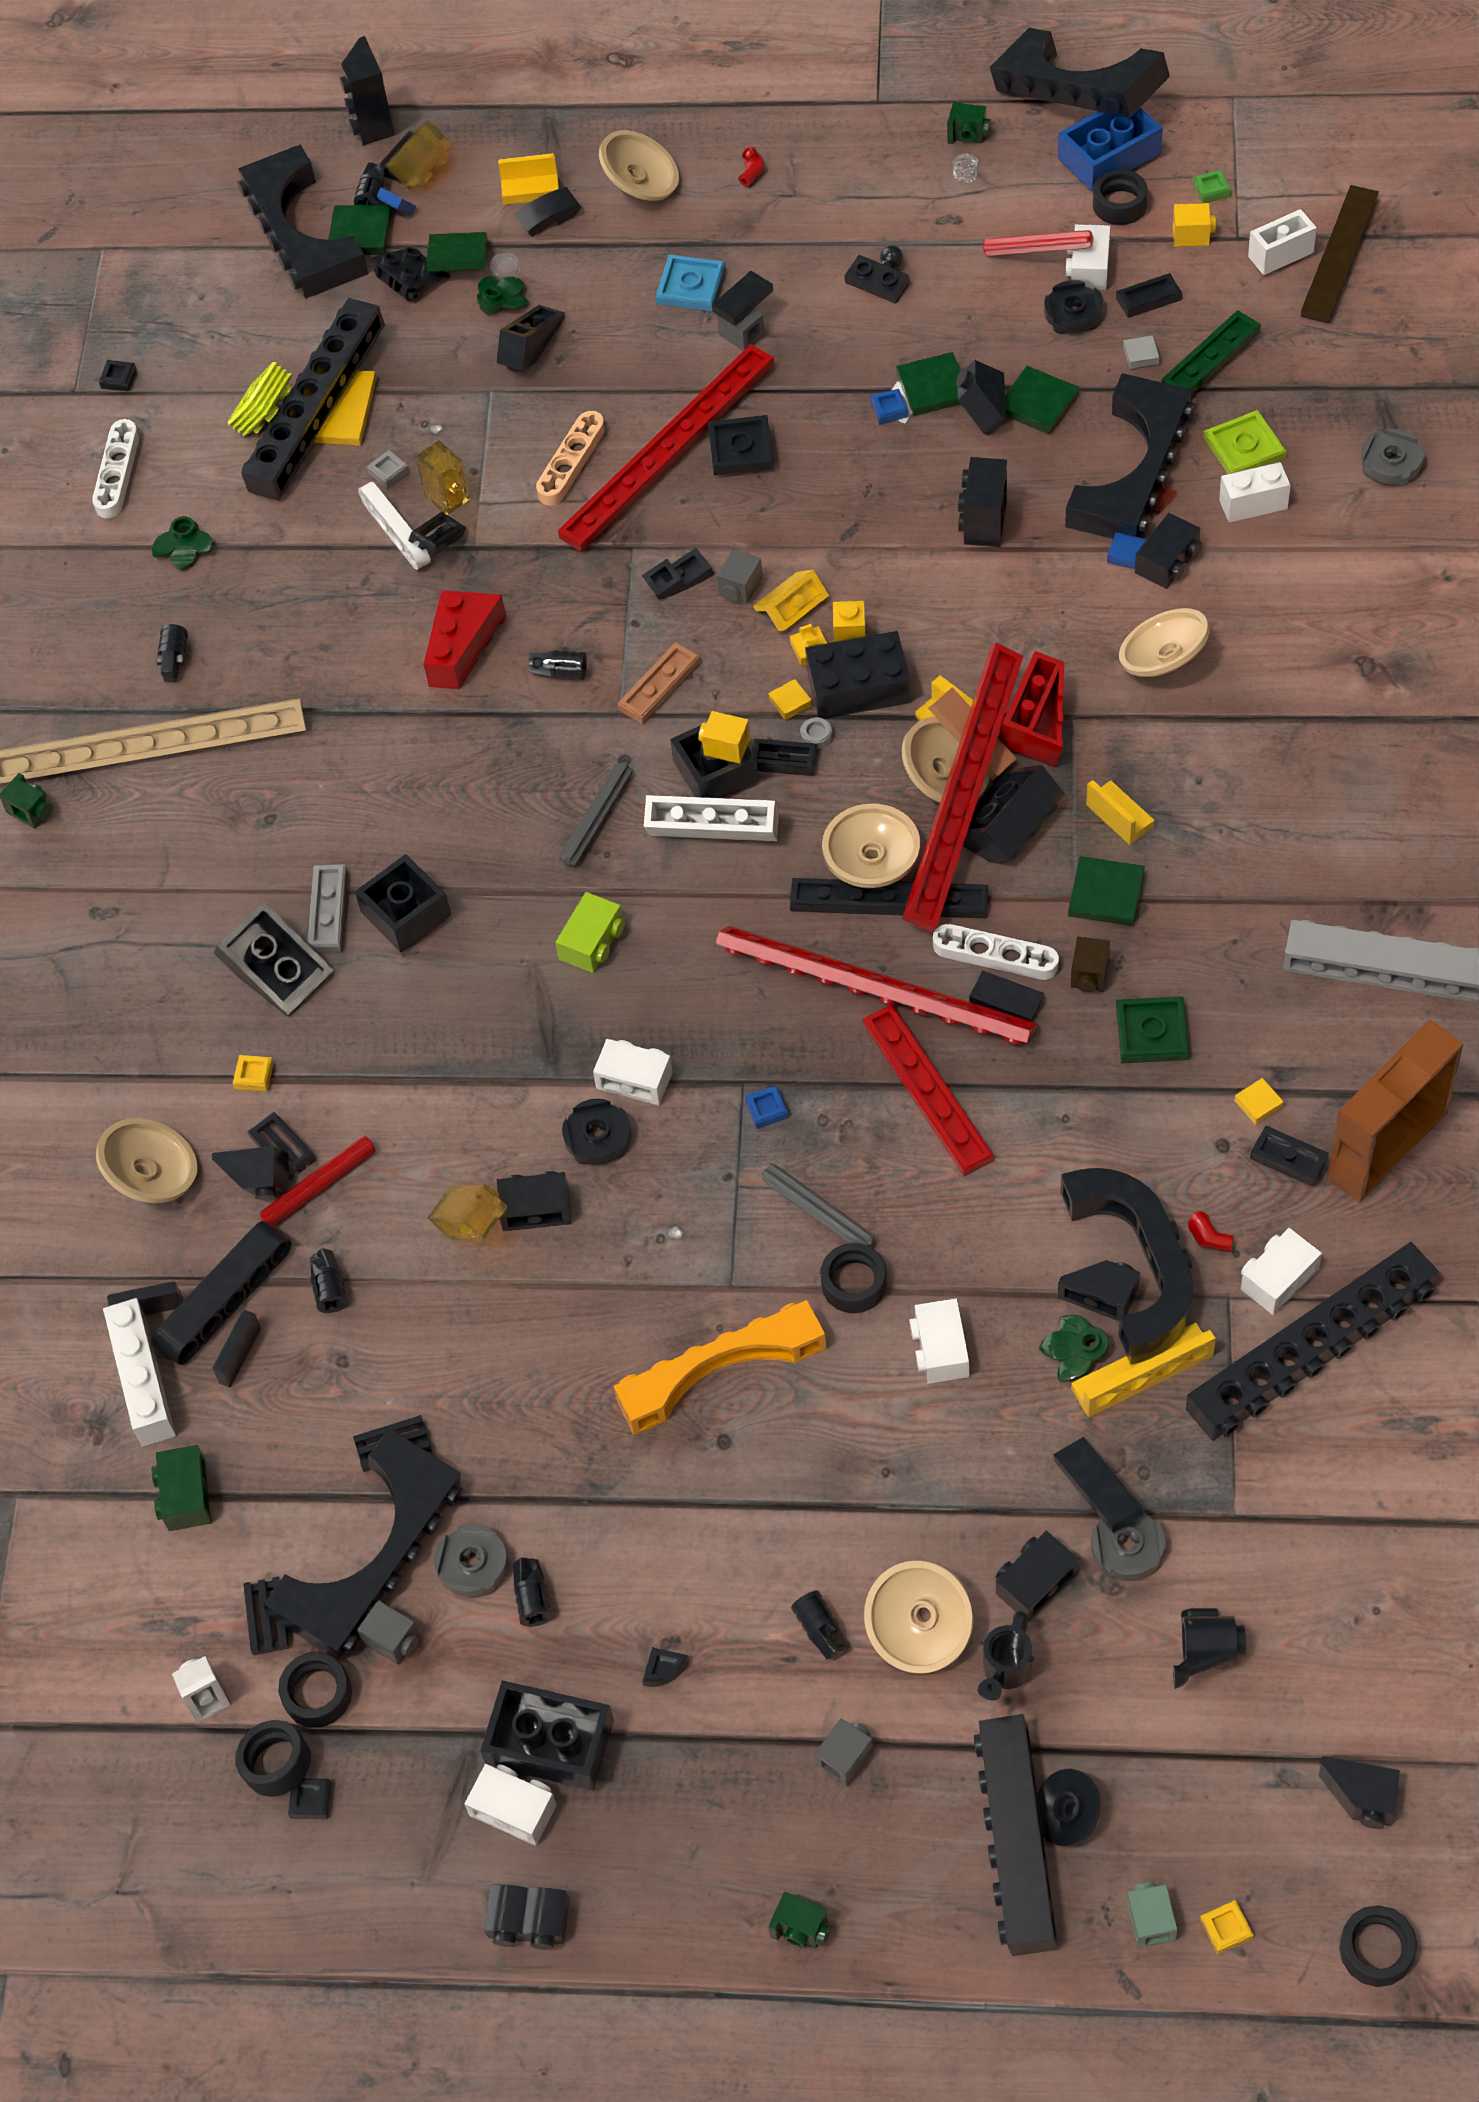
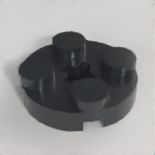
[1044,280,1103,334]
[562,1098,631,1165]

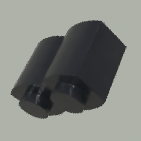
[484,1884,570,1950]

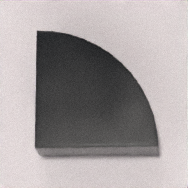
[642,1647,689,1687]

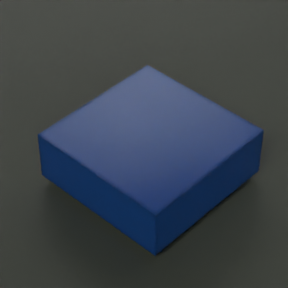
[377,187,416,215]
[870,388,908,425]
[1107,532,1146,569]
[745,1085,788,1129]

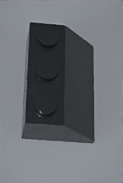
[339,36,395,146]
[963,765,1065,862]

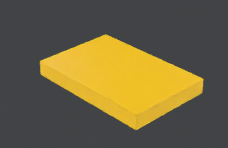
[314,371,377,446]

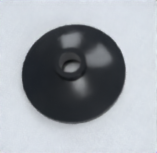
[1037,1768,1101,1847]

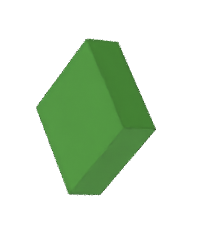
[1193,170,1231,203]

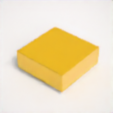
[768,679,812,721]
[233,1055,274,1092]
[1234,1078,1284,1125]
[1200,1900,1253,1955]

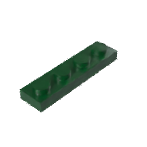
[1161,310,1261,395]

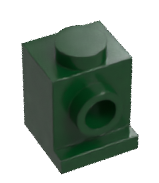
[947,102,991,144]
[0,773,53,829]
[768,1891,832,1948]

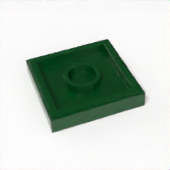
[328,205,392,254]
[426,232,487,272]
[896,352,961,416]
[1005,366,1079,434]
[1068,856,1145,926]
[1116,996,1189,1064]

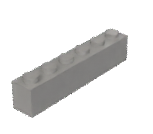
[1283,920,1479,1003]

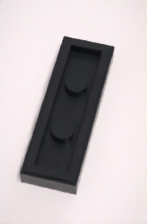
[1053,1437,1144,1533]

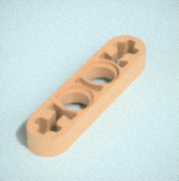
[536,411,605,506]

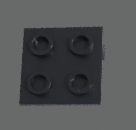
[370,247,450,302]

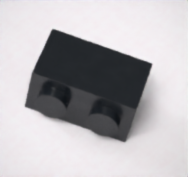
[1135,512,1202,589]
[496,1171,571,1231]
[995,1530,1079,1622]

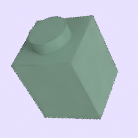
[1126,1882,1177,1948]

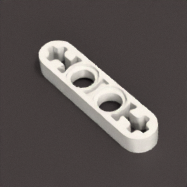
[93,419,139,518]
[358,481,431,570]
[933,924,1059,980]

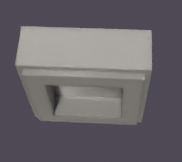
[1123,335,1159,369]
[366,450,410,489]

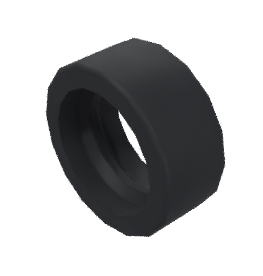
[1093,169,1148,225]
[820,1243,887,1313]
[278,1652,352,1727]
[235,1720,311,1797]
[1339,1905,1417,1987]

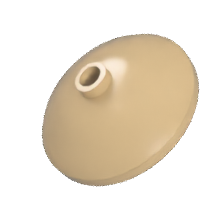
[599,130,679,201]
[1119,608,1210,677]
[902,717,989,803]
[822,804,920,888]
[96,1118,197,1203]
[864,1560,974,1673]

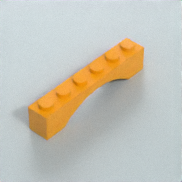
[613,1300,827,1436]

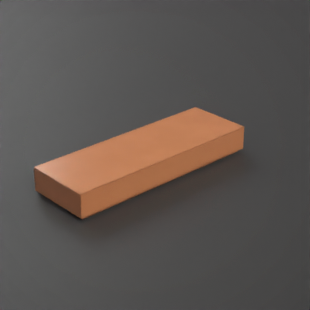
[617,642,701,725]
[928,687,1016,780]

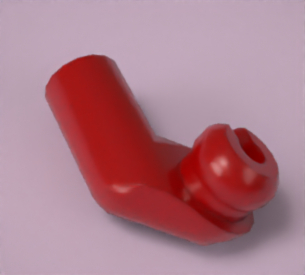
[738,146,765,187]
[1188,1211,1234,1252]

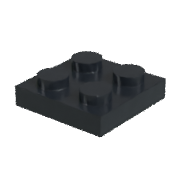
[708,415,774,475]

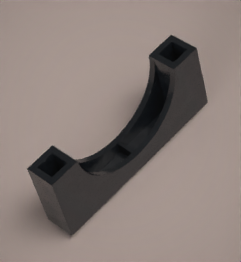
[990,27,1170,118]
[237,144,368,299]
[1065,373,1195,539]
[264,1428,463,1660]

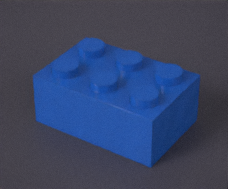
[1058,107,1163,191]

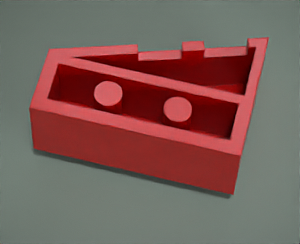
[423,590,506,689]
[998,651,1064,768]

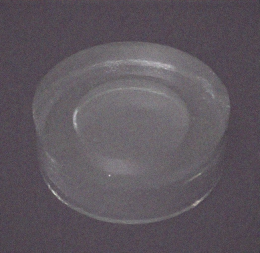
[490,253,520,280]

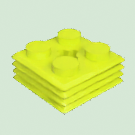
[228,362,292,437]

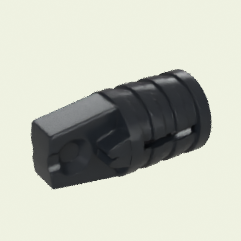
[353,162,385,205]
[156,624,188,682]
[529,650,587,680]
[310,1248,348,1313]
[513,1557,552,1627]
[791,1590,848,1659]

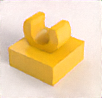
[790,624,827,666]

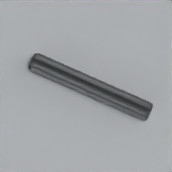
[560,762,632,866]
[762,1164,875,1248]

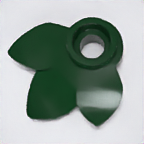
[477,276,529,314]
[152,516,212,570]
[1039,1315,1110,1382]

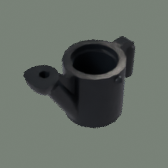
[1173,1608,1246,1689]
[977,1611,1034,1701]

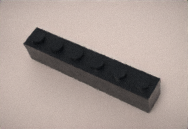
[974,1714,1059,1956]

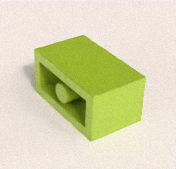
[555,892,625,973]

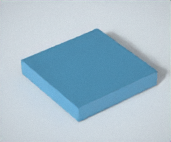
[655,255,726,311]

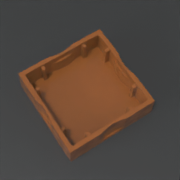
[1327,1020,1464,1203]

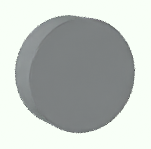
[800,717,832,750]

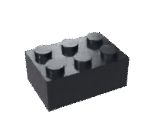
[805,631,911,719]
[480,1680,614,1791]

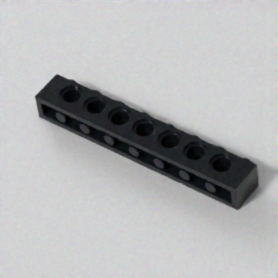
[241,298,385,500]
[1186,1241,1439,1441]

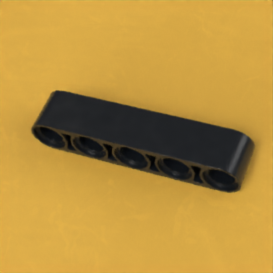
[151,1221,292,1365]

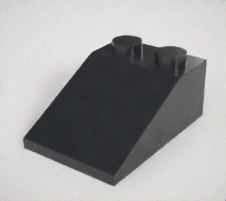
[213,901,334,1016]

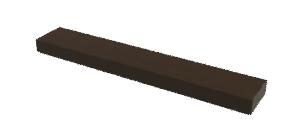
[1301,185,1379,323]

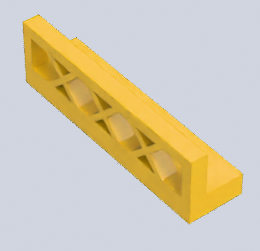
[1071,1322,1216,1418]

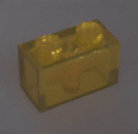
[385,120,453,190]
[416,440,470,515]
[427,1184,507,1240]

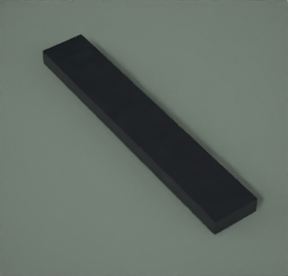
[790,878,988,919]

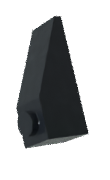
[497,305,565,372]

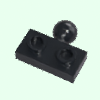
[844,245,910,304]

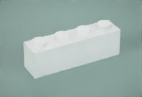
[644,795,779,841]
[103,1298,176,1447]

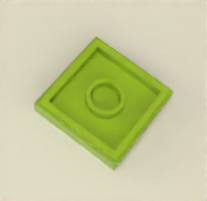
[1203,410,1287,474]

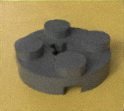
[1361,429,1424,487]
[1091,1510,1165,1581]
[434,1523,508,1597]

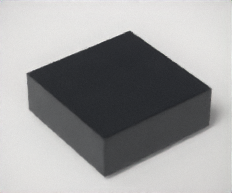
[99,360,137,392]
[288,1778,331,1819]

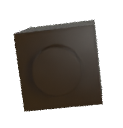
[1071,936,1110,992]

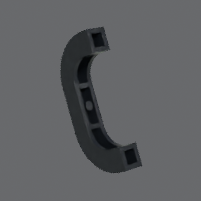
[1060,1168,1193,1365]

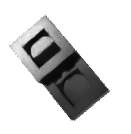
[514,187,582,237]
[642,548,714,599]

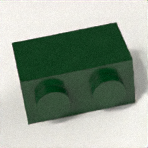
[151,1445,211,1531]

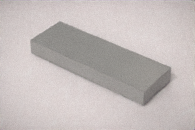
[307,864,347,953]

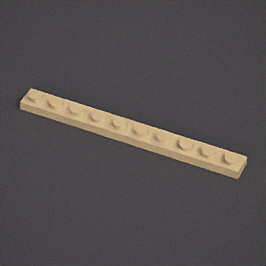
[0,698,306,784]

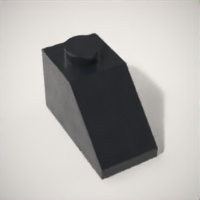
[956,360,1006,435]
[212,1146,289,1200]
[1058,1260,1140,1321]
[1318,1756,1400,1829]

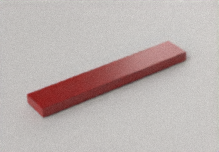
[863,1004,994,1177]

